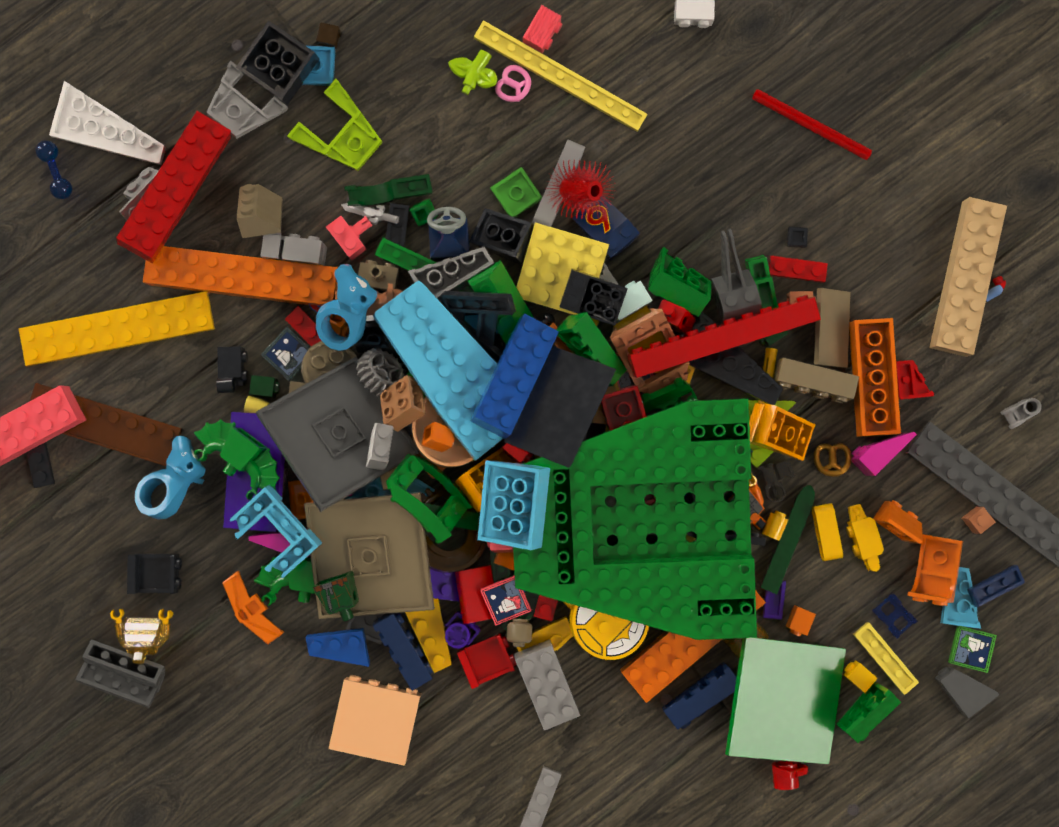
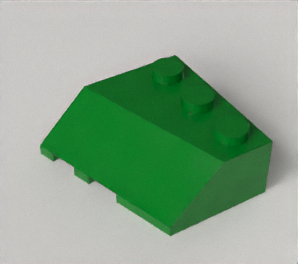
[648,247,712,317]
[836,682,901,743]

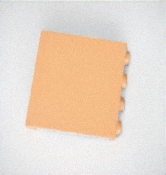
[329,675,422,766]

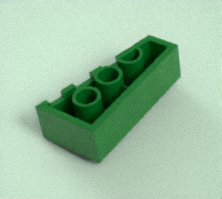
[556,312,627,387]

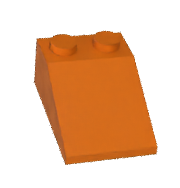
[873,500,923,544]

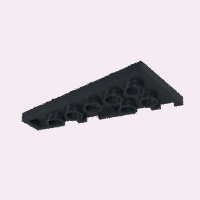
[680,311,783,405]

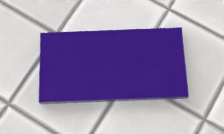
[223,412,285,532]

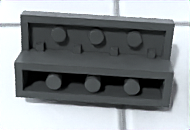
[75,639,165,708]

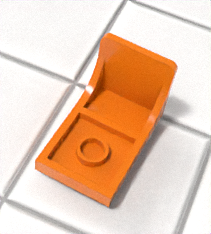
[907,534,963,606]

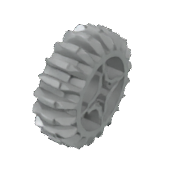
[356,348,406,397]

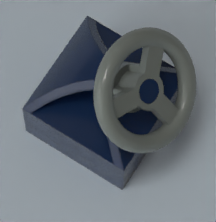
[427,207,469,261]

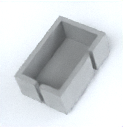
[261,233,327,266]

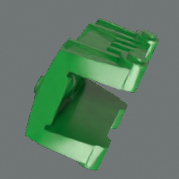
[641,378,698,416]

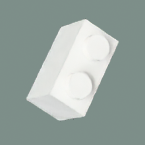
[674,0,715,28]

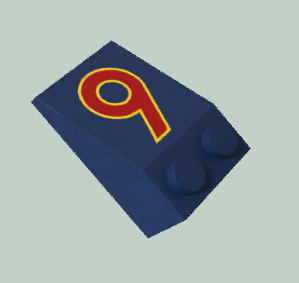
[572,196,640,261]

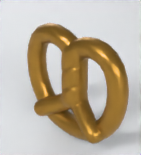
[814,443,852,477]

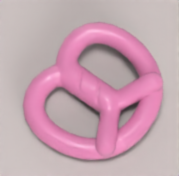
[495,65,531,102]

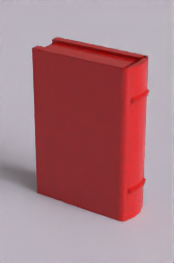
[455,565,494,624]

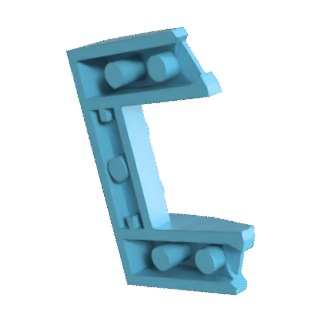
[230,484,322,578]

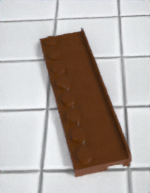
[29,383,183,466]

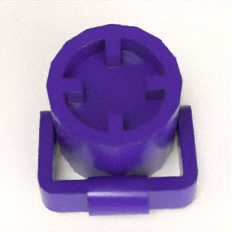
[444,611,480,649]

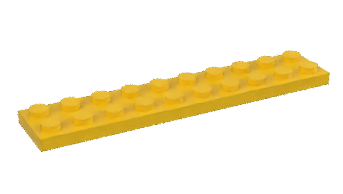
[19,292,215,366]

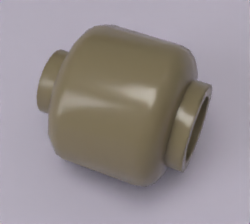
[507,619,533,647]

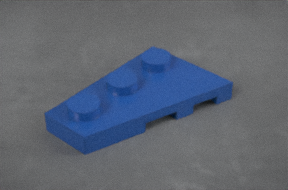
[306,628,370,667]

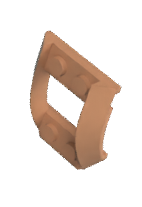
[610,308,690,394]

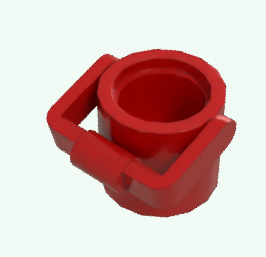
[772,761,808,790]

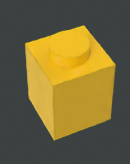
[843,660,878,693]

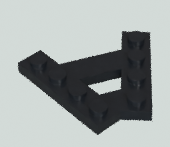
[441,291,516,364]

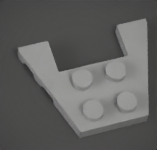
[207,61,288,139]

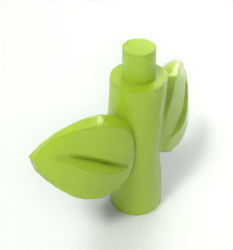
[448,50,497,95]

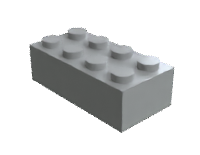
[514,639,580,731]

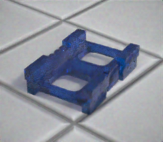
[872,594,918,639]

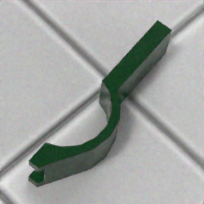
[344,174,433,206]

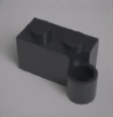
[216,346,248,393]

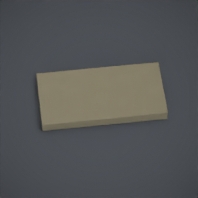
[814,288,851,368]

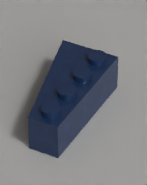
[373,613,434,691]
[662,662,737,730]

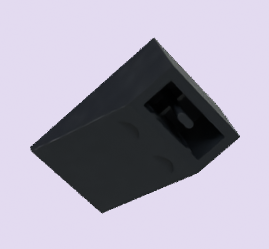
[559,269,628,326]

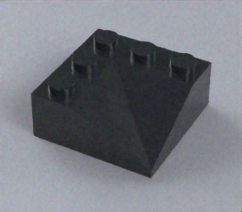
[236,21,320,105]

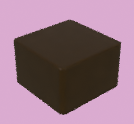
[316,22,341,49]

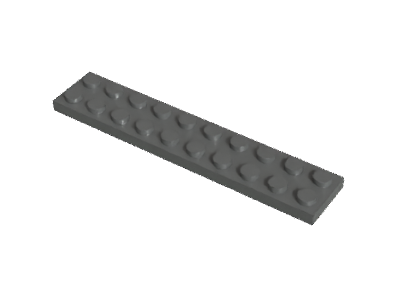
[905,422,1059,568]

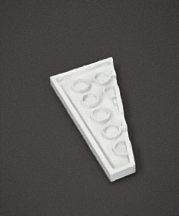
[49,81,166,165]

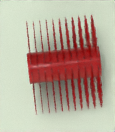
[545,160,616,220]

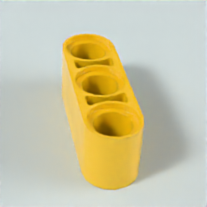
[812,503,843,562]

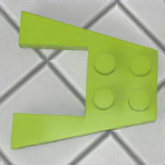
[287,79,382,171]

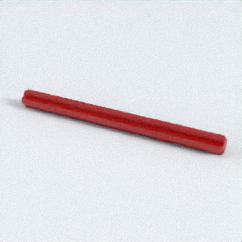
[752,89,872,160]

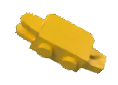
[846,504,884,572]

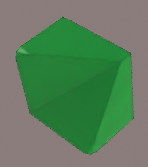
[410,198,438,227]

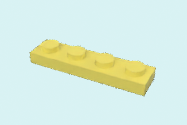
[853,622,919,695]

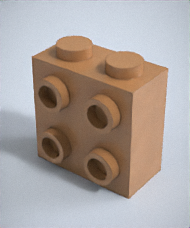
[380,375,426,432]

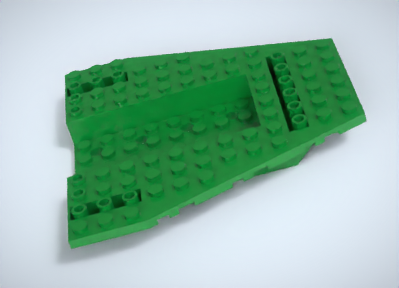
[513,398,757,640]

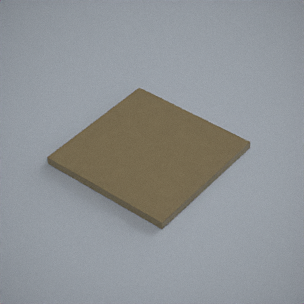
[304,492,435,619]

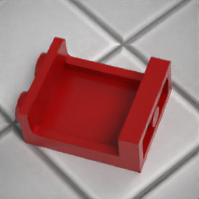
[457,633,517,689]

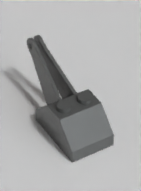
[710,229,762,324]

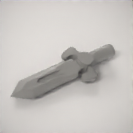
[341,203,399,225]

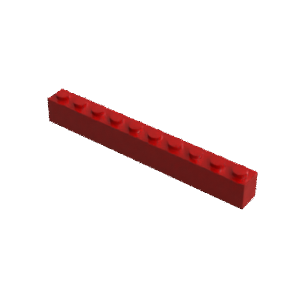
[627,295,821,378]

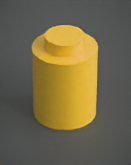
[762,511,788,541]

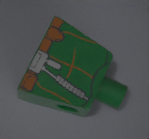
[313,571,359,621]

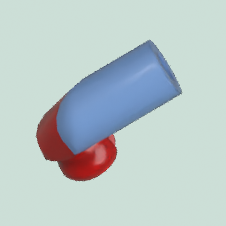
[986,276,1006,302]

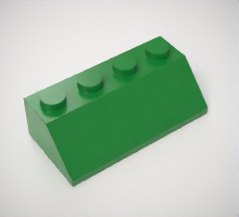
[467,260,534,345]

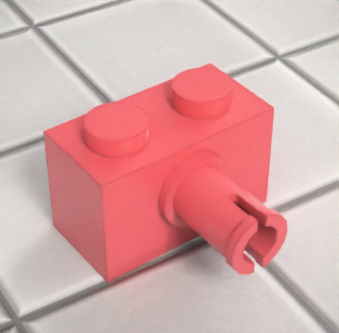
[326,216,373,260]

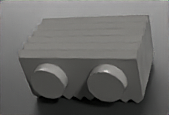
[366,423,394,471]

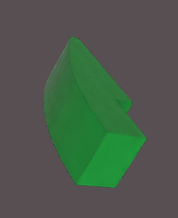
[744,255,778,309]

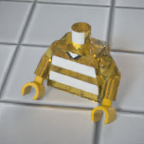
[110,608,173,664]

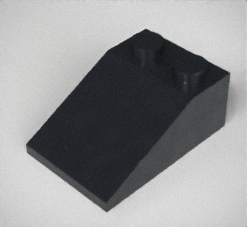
[469,208,534,265]

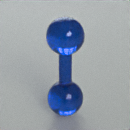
[36,140,73,199]

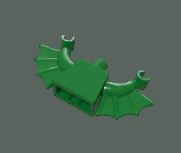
[194,419,280,501]
[254,557,315,606]

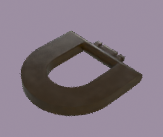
[421,477,486,573]

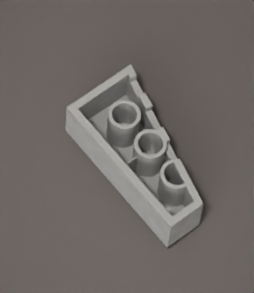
[408,247,494,302]

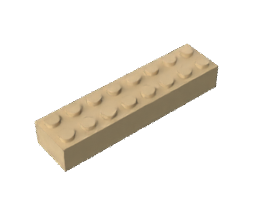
[929,197,1007,357]

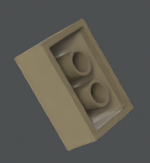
[237,184,283,238]

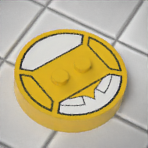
[569,604,649,660]

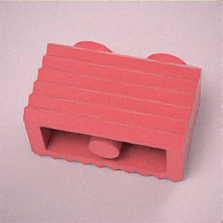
[523,5,562,53]

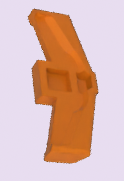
[222,571,284,644]

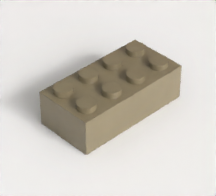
[773,358,859,404]

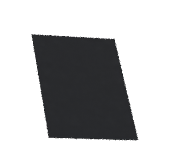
[504,346,616,468]

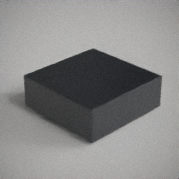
[787,227,808,248]

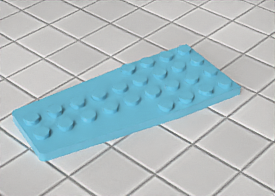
[374,281,503,461]

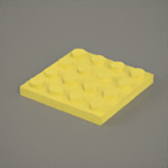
[516,222,609,315]

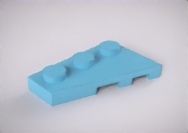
[940,567,981,629]

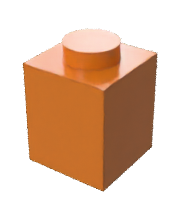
[422,422,455,452]
[786,605,816,637]

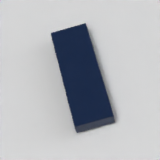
[967,565,1025,607]

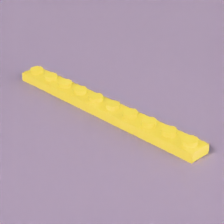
[474,20,647,132]

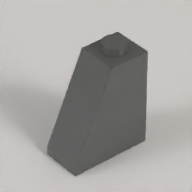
[935,666,999,718]

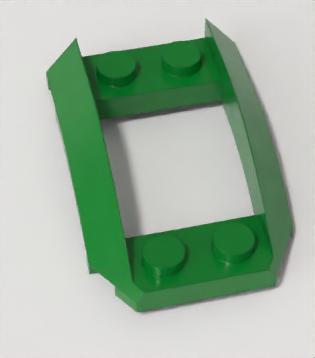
[386,454,472,544]

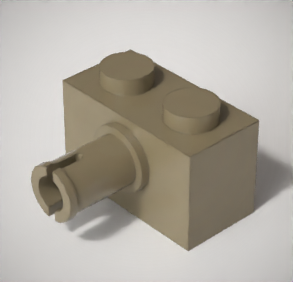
[358,260,400,292]

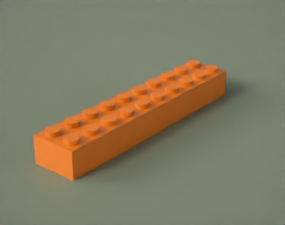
[143,246,338,306]

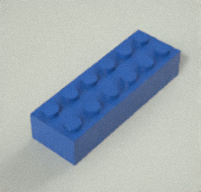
[470,313,559,439]

